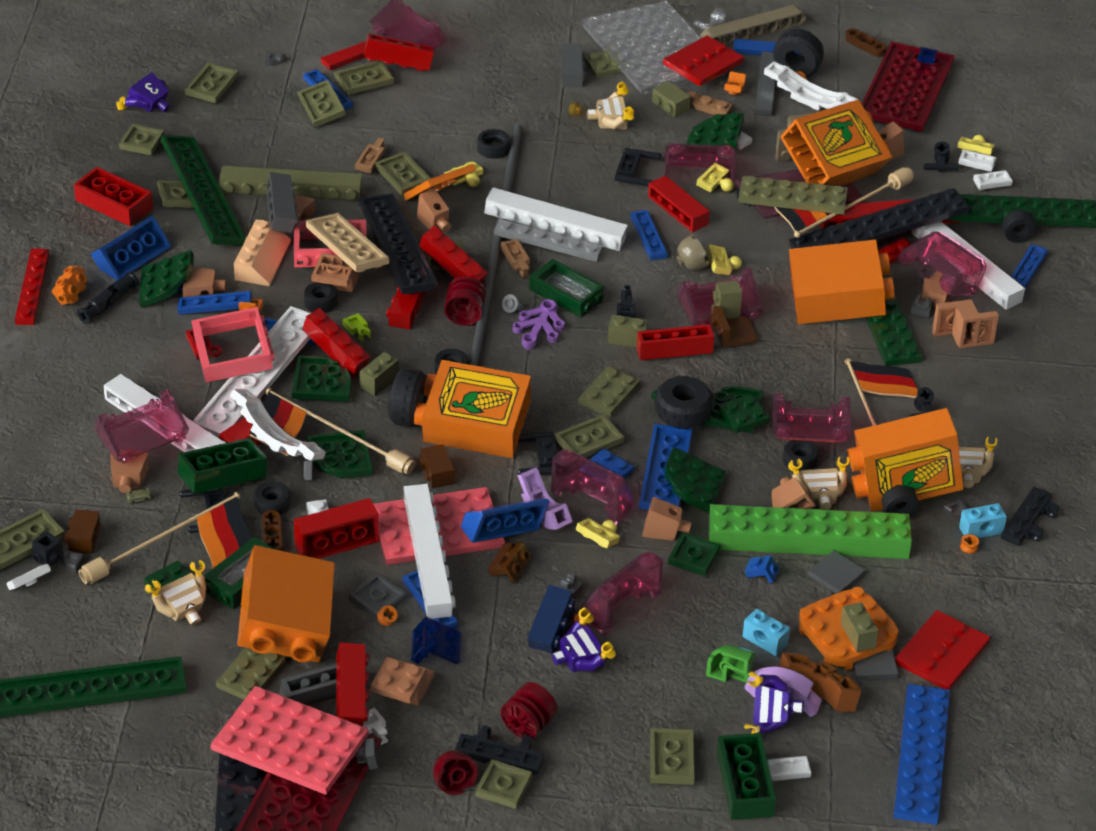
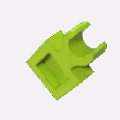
[342,313,371,341]

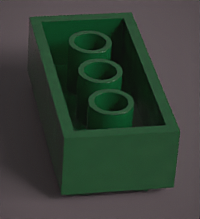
[177,438,267,494]
[717,733,776,820]

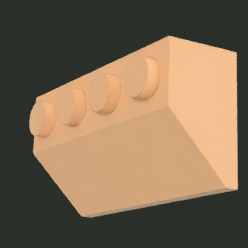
[234,219,291,286]

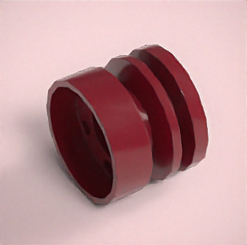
[444,276,486,326]
[500,682,558,739]

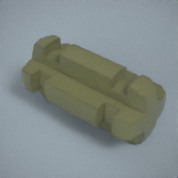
[126,488,151,504]

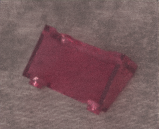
[369,0,447,49]
[897,231,987,296]
[677,268,764,326]
[94,389,189,463]
[771,393,851,443]
[551,450,634,525]
[580,552,663,636]

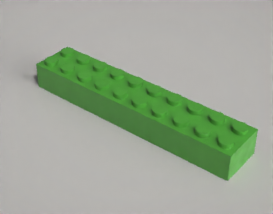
[709,504,912,559]

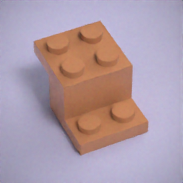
[311,253,361,292]
[932,299,999,348]
[370,657,434,706]

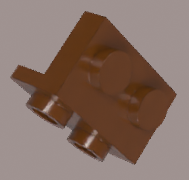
[487,542,532,583]

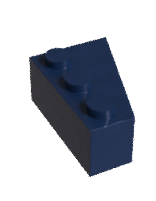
[527,585,575,654]

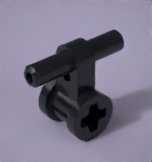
[924,141,959,172]
[617,285,636,318]
[909,387,934,417]

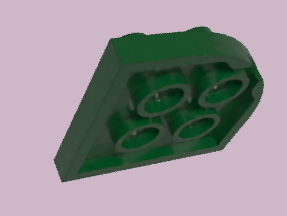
[686,113,745,152]
[139,250,194,308]
[292,355,351,402]
[702,386,763,433]
[307,430,373,478]
[664,447,726,513]

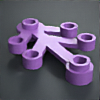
[513,299,565,350]

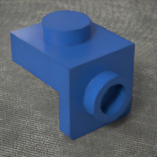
[744,555,779,583]

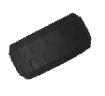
[773,29,824,77]
[389,368,427,427]
[655,376,713,429]

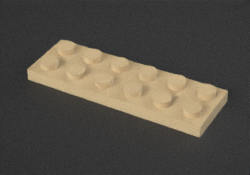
[306,213,389,272]

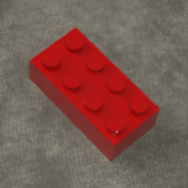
[74,167,153,227]
[294,498,379,559]

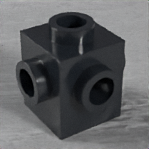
[32,531,63,567]

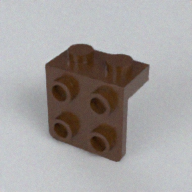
[710,306,757,347]

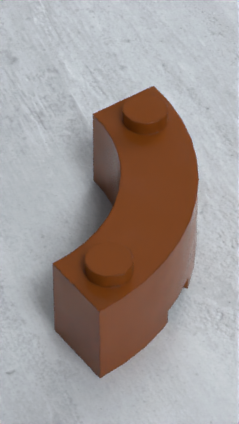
[779,652,861,712]

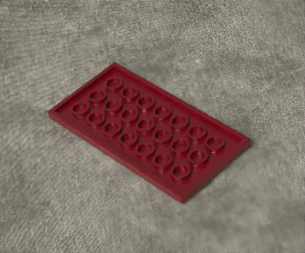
[862,41,955,132]
[236,733,383,831]

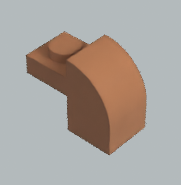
[922,270,952,308]

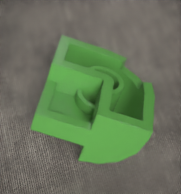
[706,645,756,683]

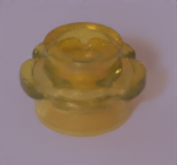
[568,101,581,118]

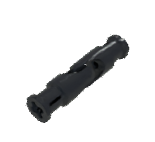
[77,272,139,323]

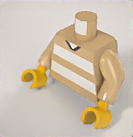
[587,82,634,130]
[959,436,998,488]
[788,456,849,510]
[145,560,206,626]

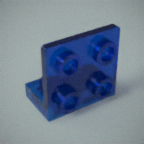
[411,616,461,664]

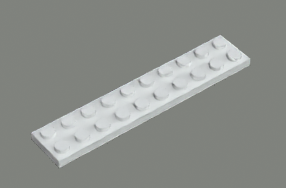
[193,306,310,438]

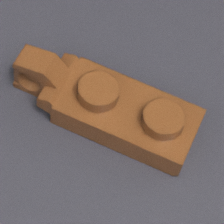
[687,91,733,115]
[355,137,385,174]
[501,239,530,278]

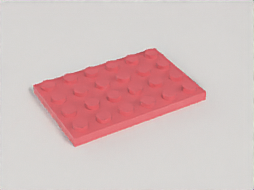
[373,487,505,565]
[211,686,369,794]

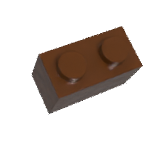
[418,444,454,489]
[65,509,101,554]

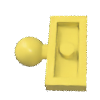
[957,135,995,155]
[444,161,483,188]
[696,163,734,193]
[706,244,742,275]
[576,518,620,548]

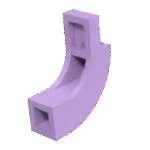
[517,468,573,530]
[744,667,822,717]

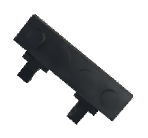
[1001,487,1060,546]
[455,725,544,775]

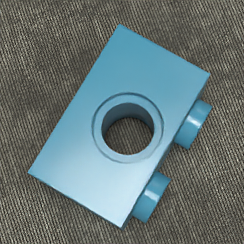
[959,503,1007,538]
[743,608,790,656]

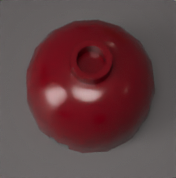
[433,750,478,796]

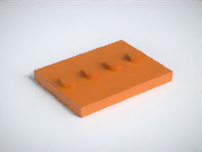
[403,163,476,201]

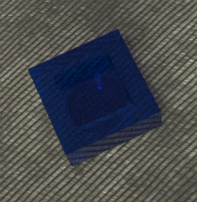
[917,47,938,64]

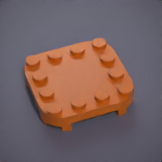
[798,587,898,670]

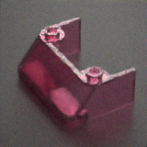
[664,143,736,182]

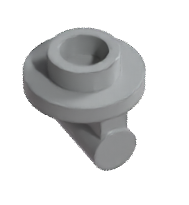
[502,295,524,313]

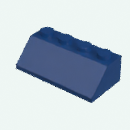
[90,216,172,280]
[460,499,550,543]

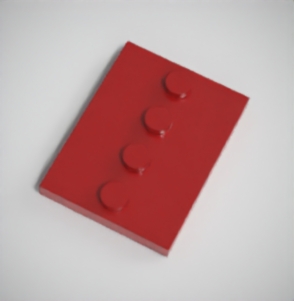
[663,35,744,86]
[895,610,990,690]

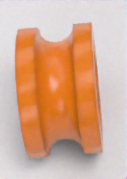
[960,534,979,554]
[377,605,398,626]

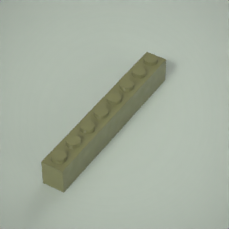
[219,166,362,201]

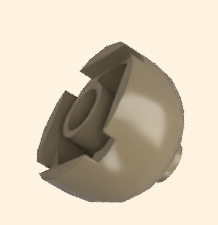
[676,234,710,271]

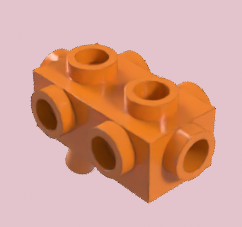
[51,266,88,305]

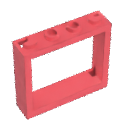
[294,219,367,267]
[191,307,275,382]

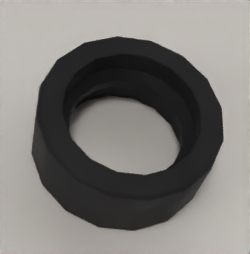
[477,129,510,159]

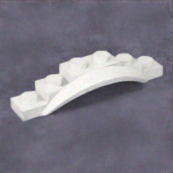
[764,61,857,110]
[231,389,326,461]

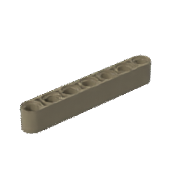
[701,5,806,46]

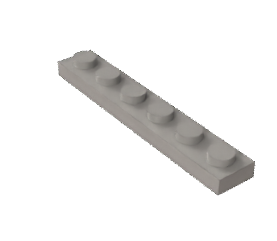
[494,219,602,262]

